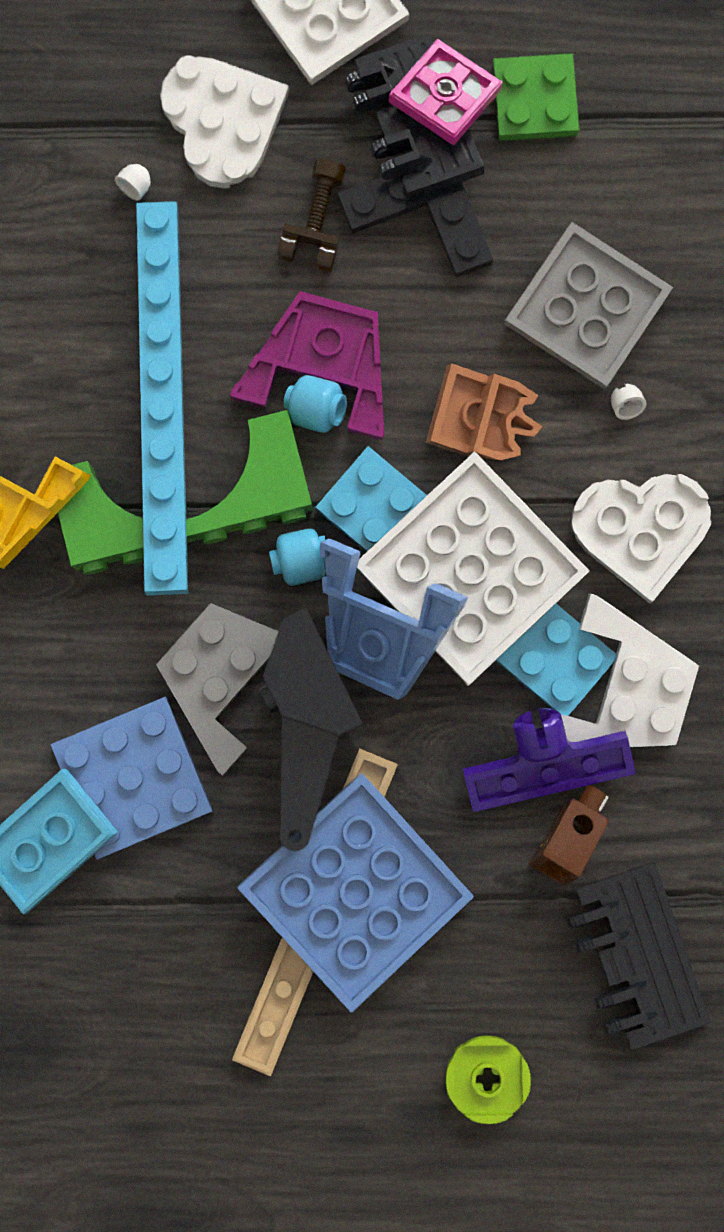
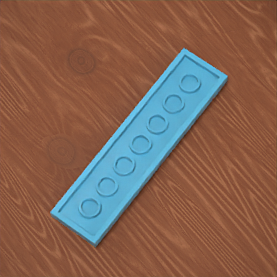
[315,446,617,716]

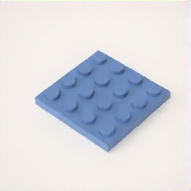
[237,773,474,1013]

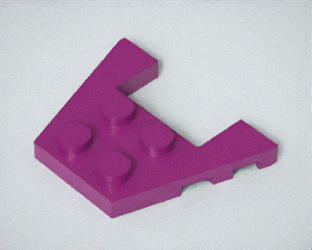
[230,291,384,441]

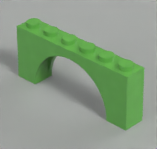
[58,410,313,575]

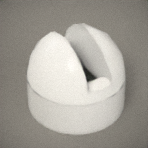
[115,164,150,200]
[611,384,646,420]

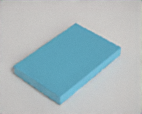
[0,769,119,915]

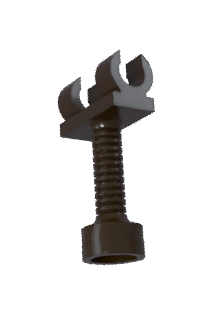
[277,158,346,272]

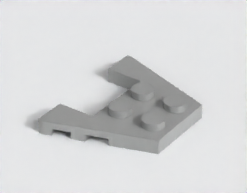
[156,603,278,776]

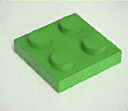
[493,54,579,141]

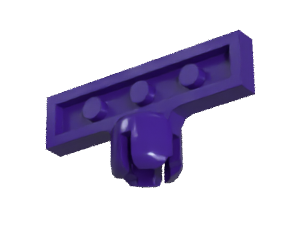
[463,708,636,812]

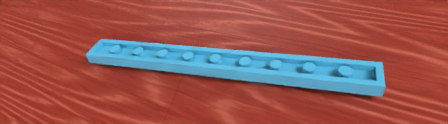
[137,201,188,596]

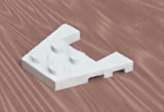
[561,594,699,747]

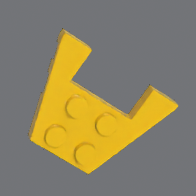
[0,457,91,569]

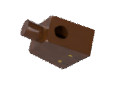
[528,785,609,886]

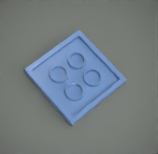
[51,697,213,860]

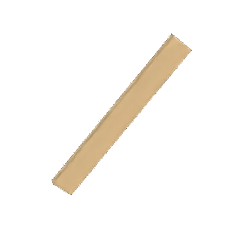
[232,749,398,1076]

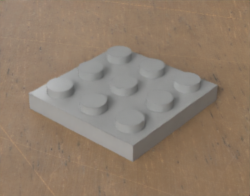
[504,222,673,390]

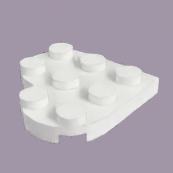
[161,56,289,189]
[570,474,711,603]

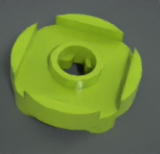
[445,1035,531,1124]

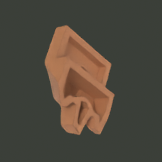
[426,363,543,461]

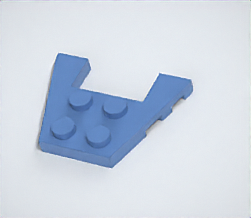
[319,538,468,700]

